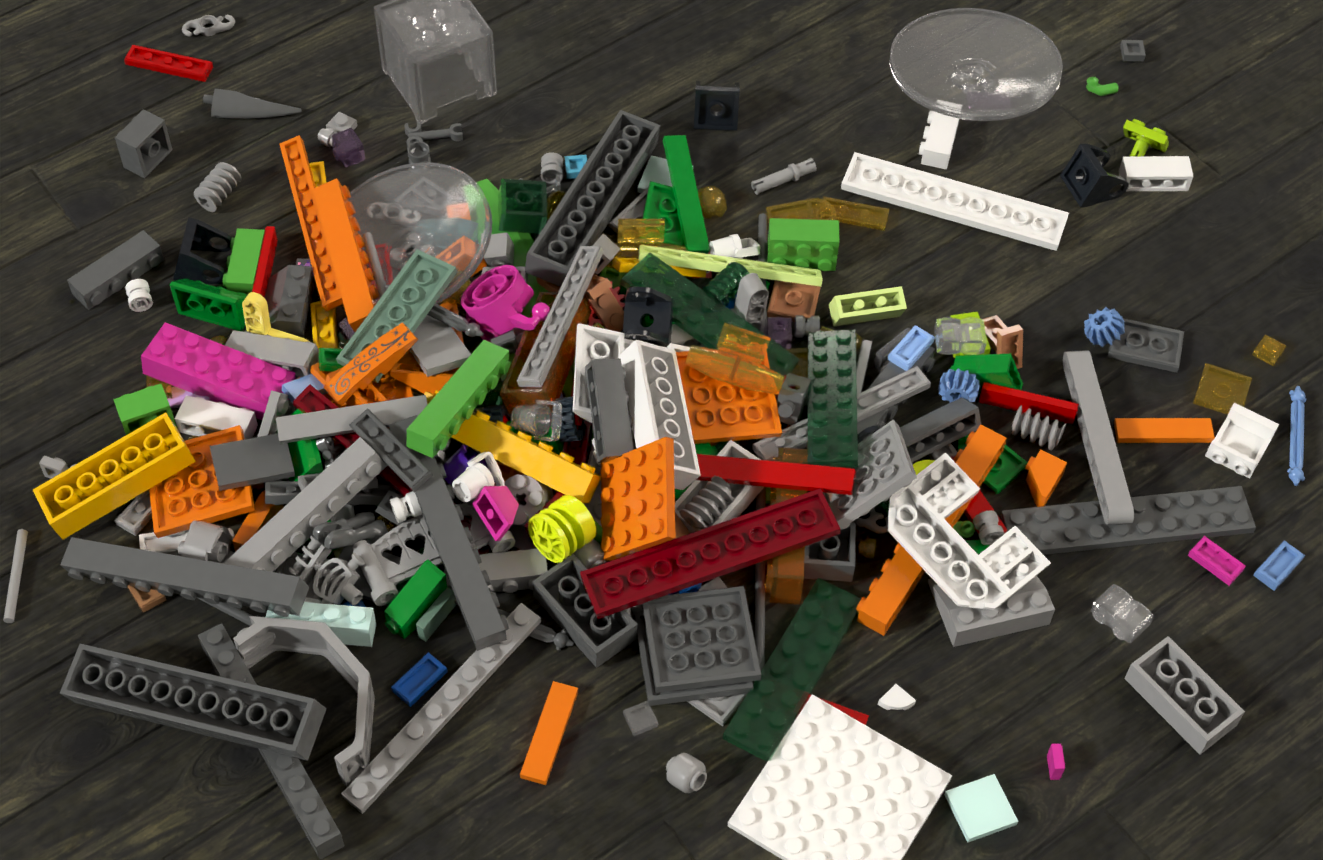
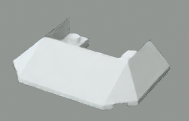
[888,453,1051,610]

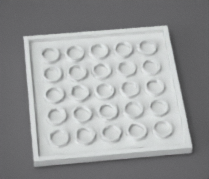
[728,695,952,860]

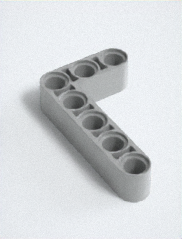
[662,273,769,350]

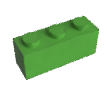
[223,228,265,295]

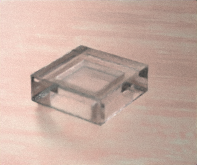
[623,701,658,736]

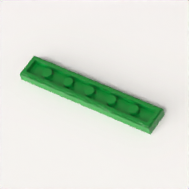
[663,135,710,254]

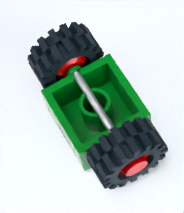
[483,397,586,455]

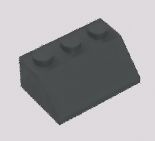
[265,265,315,338]

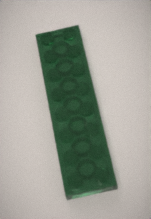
[620,252,799,389]
[807,329,858,468]
[723,578,861,762]

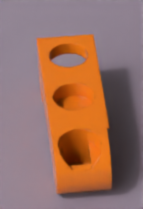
[232,490,284,552]

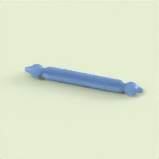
[1287,386,1306,486]

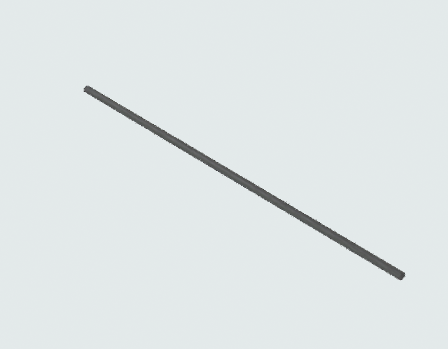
[755,213,768,681]

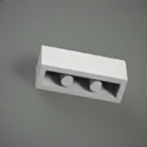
[919,102,962,170]
[1119,156,1193,191]
[175,395,258,440]

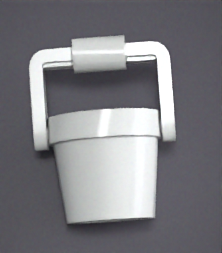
[709,234,761,259]
[452,452,505,502]

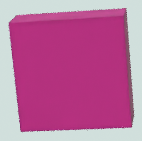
[1047,744,1065,780]

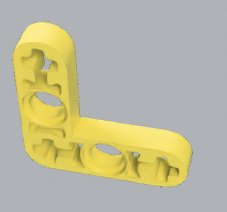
[242,292,310,342]

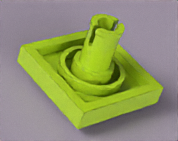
[1123,119,1169,157]

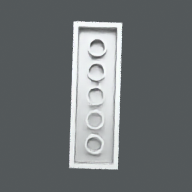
[619,340,701,490]

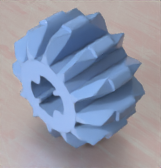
[1084,307,1125,347]
[938,368,980,403]

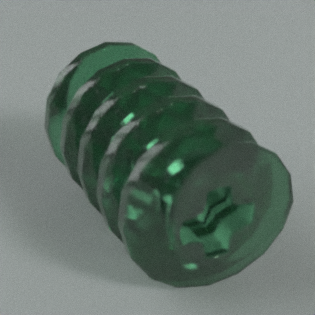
[702,262,750,312]

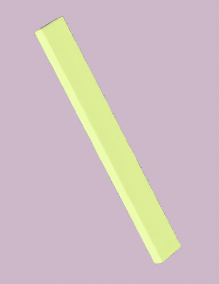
[638,245,823,287]

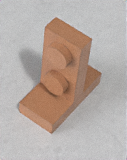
[583,275,624,332]
[981,315,1023,369]

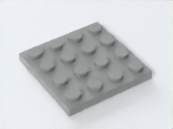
[823,419,917,530]

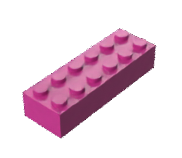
[141,322,296,420]

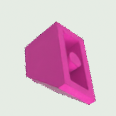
[472,486,519,542]

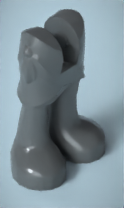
[312,512,388,550]

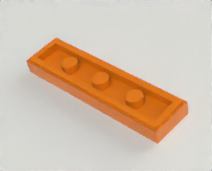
[1114,418,1215,443]
[520,681,578,785]

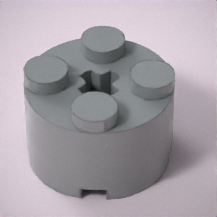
[505,474,554,526]
[178,520,235,563]

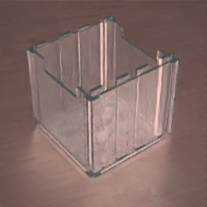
[374,0,497,124]

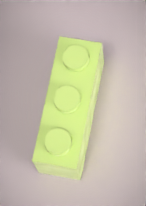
[829,286,907,326]

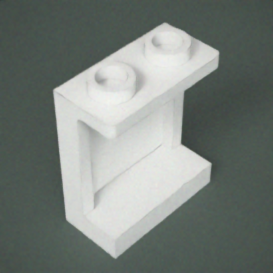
[1205,403,1279,478]

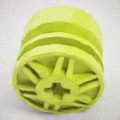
[528,495,596,563]

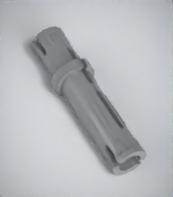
[751,158,817,195]

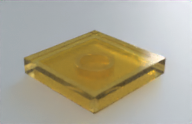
[1193,363,1252,415]

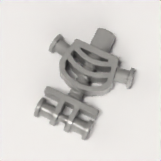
[288,535,365,605]

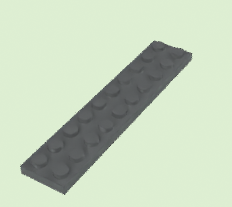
[1001,486,1256,555]

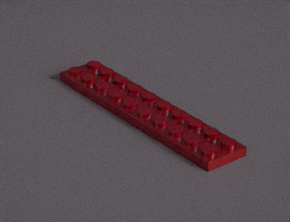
[580,488,840,619]

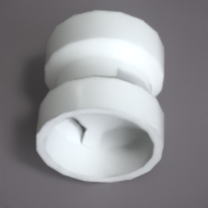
[125,279,153,312]
[390,491,422,523]

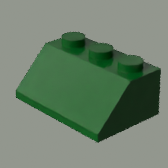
[170,279,247,331]
[287,409,323,481]

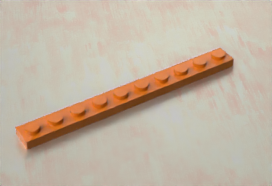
[280,135,343,311]

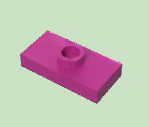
[1188,536,1246,586]

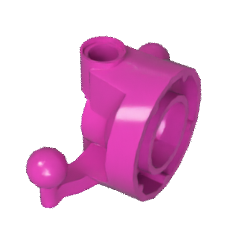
[461,265,550,343]

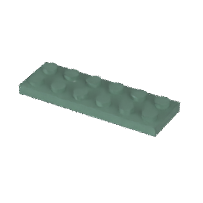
[336,249,458,383]

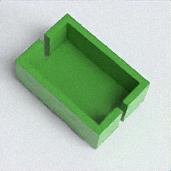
[767,218,839,271]

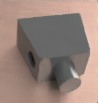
[776,373,812,425]

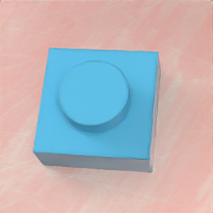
[564,155,587,179]

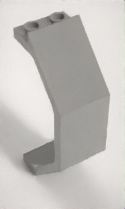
[233,616,375,787]

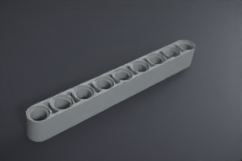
[1063,350,1134,525]

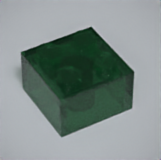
[498,179,547,234]

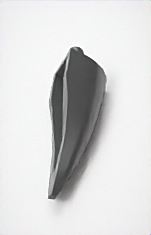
[203,89,302,119]

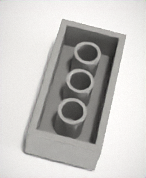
[1124,636,1245,755]

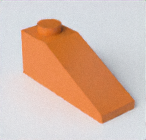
[390,361,460,394]

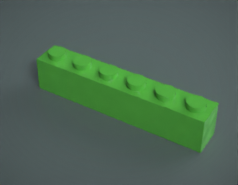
[407,340,511,458]

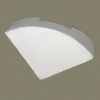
[878,684,916,710]

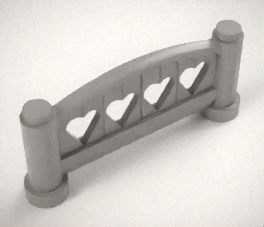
[352,499,516,606]

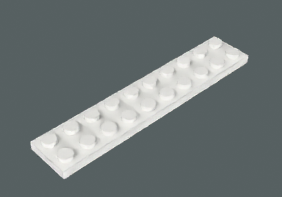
[841,152,1069,251]

